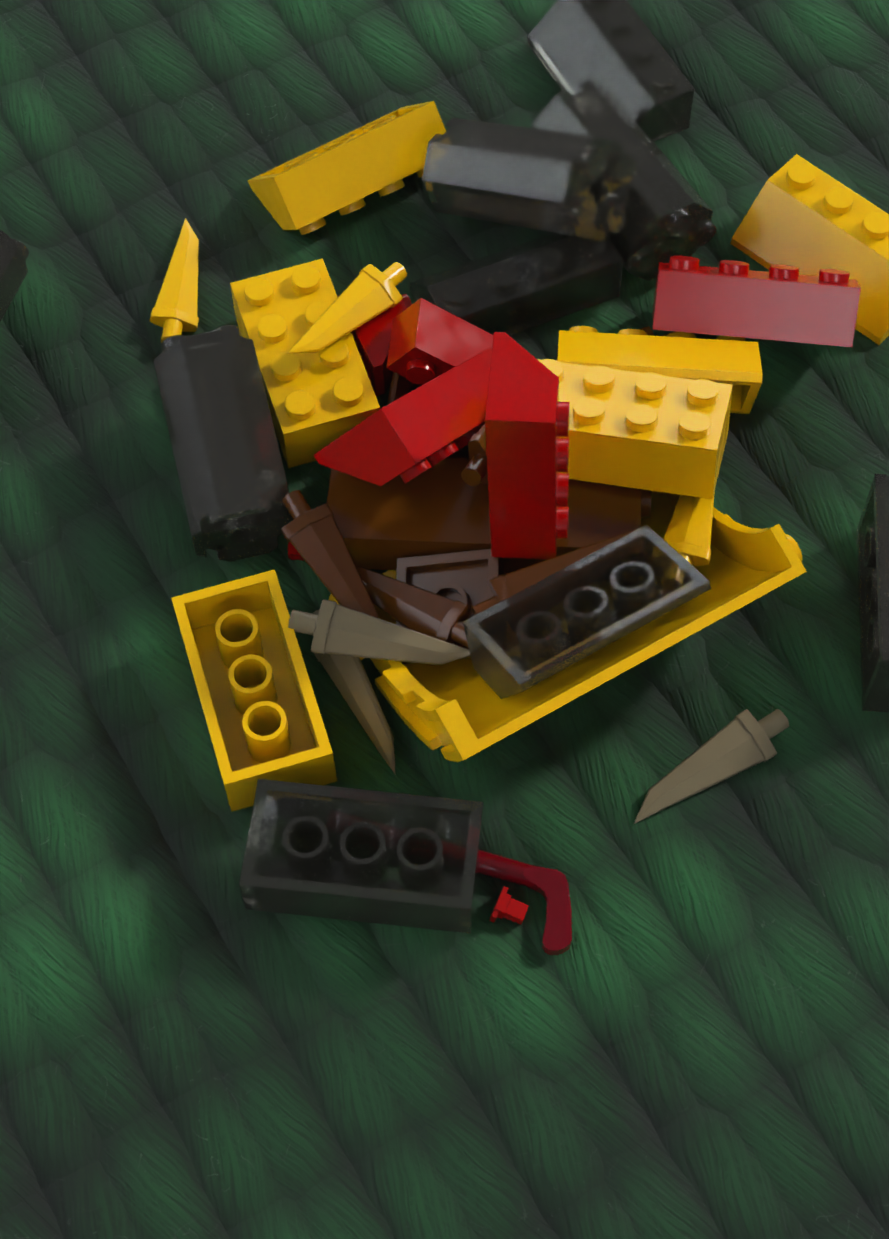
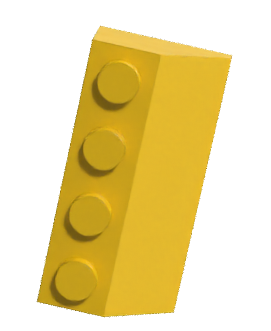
[247,101,455,235]
[731,154,889,345]
[557,326,763,414]

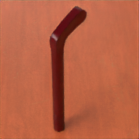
[326,808,572,955]

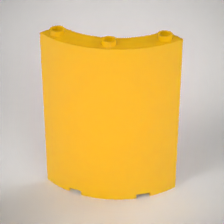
[328,491,807,763]

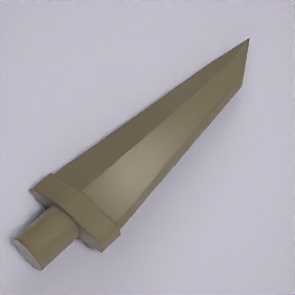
[288,599,477,666]
[313,609,396,775]
[634,709,789,824]

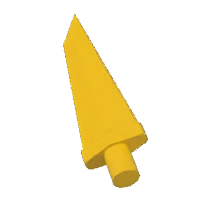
[150,218,199,349]
[287,262,407,354]
[656,491,715,588]

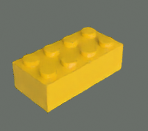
[230,258,380,468]
[537,359,733,499]
[171,569,337,812]

